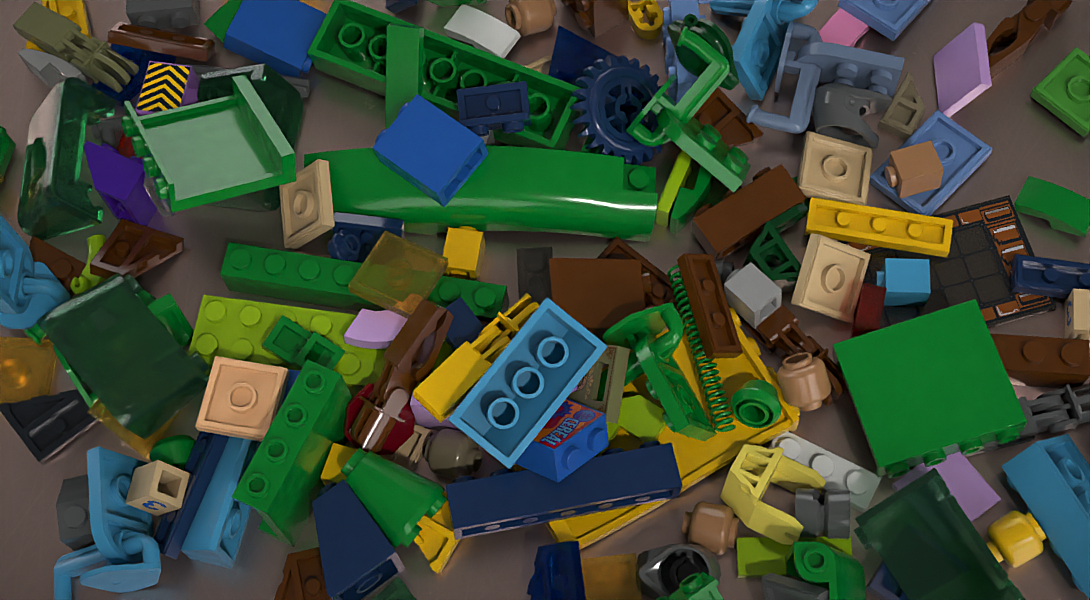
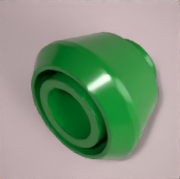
[730,380,781,428]
[149,435,196,470]

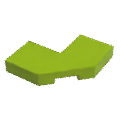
[595,395,667,457]

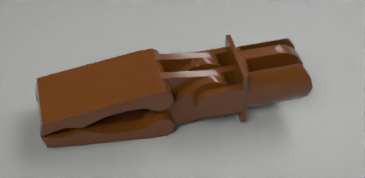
[986,0,1072,79]
[348,299,454,453]
[728,303,848,407]

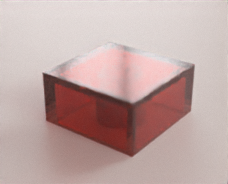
[850,283,887,339]

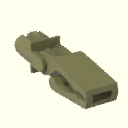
[13,1,139,93]

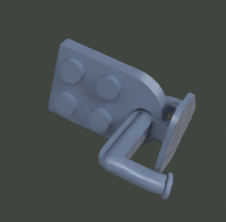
[745,21,905,134]

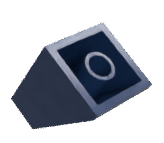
[312,480,405,600]

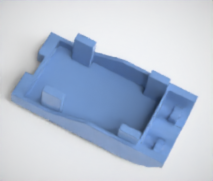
[662,0,709,103]

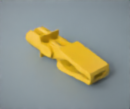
[412,293,540,423]

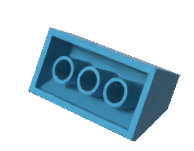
[447,297,608,469]
[1001,434,1090,599]
[181,436,261,569]

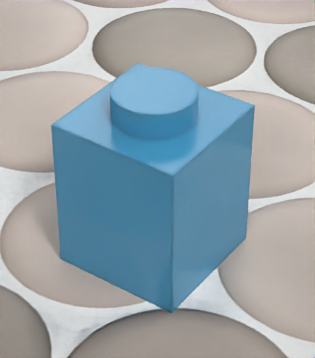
[874,258,931,307]

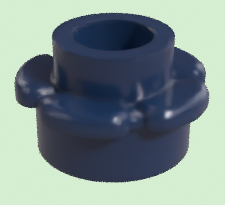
[328,229,361,262]

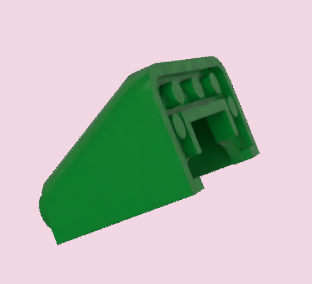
[785,542,866,600]

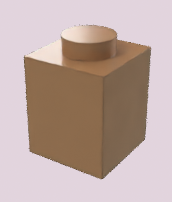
[884,140,944,199]

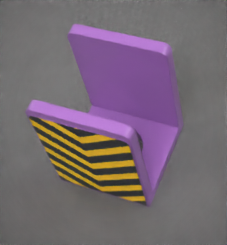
[135,61,202,116]

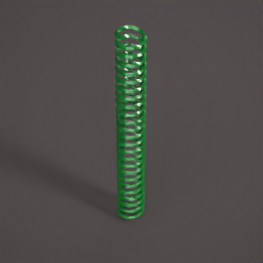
[667,264,736,432]

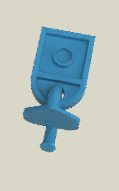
[709,0,819,101]
[0,215,70,329]
[53,446,161,600]

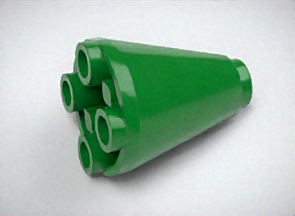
[341,448,447,548]

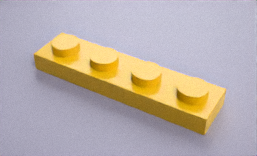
[804,197,953,258]

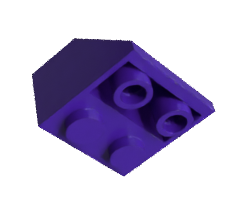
[84,140,164,226]

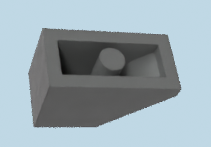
[56,474,95,551]

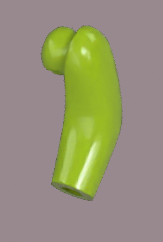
[70,234,106,299]

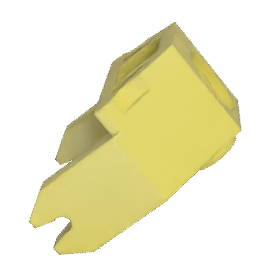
[720,444,826,545]

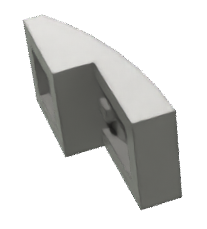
[18,48,92,98]

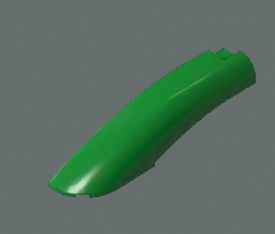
[304,145,658,242]

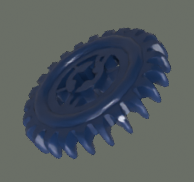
[570,55,665,166]

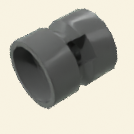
[795,488,850,539]

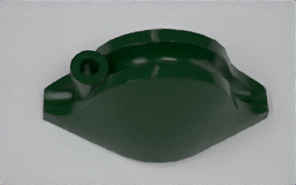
[667,14,739,91]

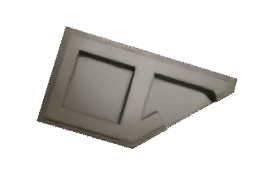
[878,72,926,140]

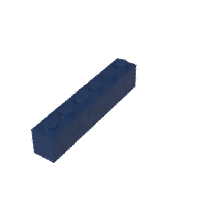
[446,441,682,540]

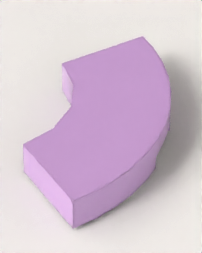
[344,295,444,349]

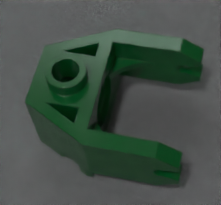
[742,203,809,293]

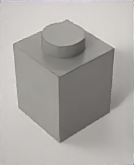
[724,262,782,329]

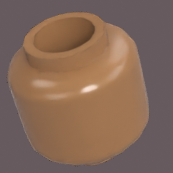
[505,0,557,36]
[777,352,831,411]
[682,501,739,555]

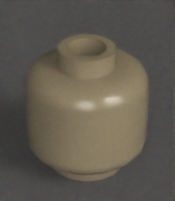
[425,428,483,480]

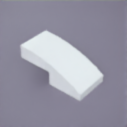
[444,4,521,58]

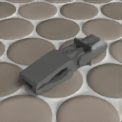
[964,383,1090,457]

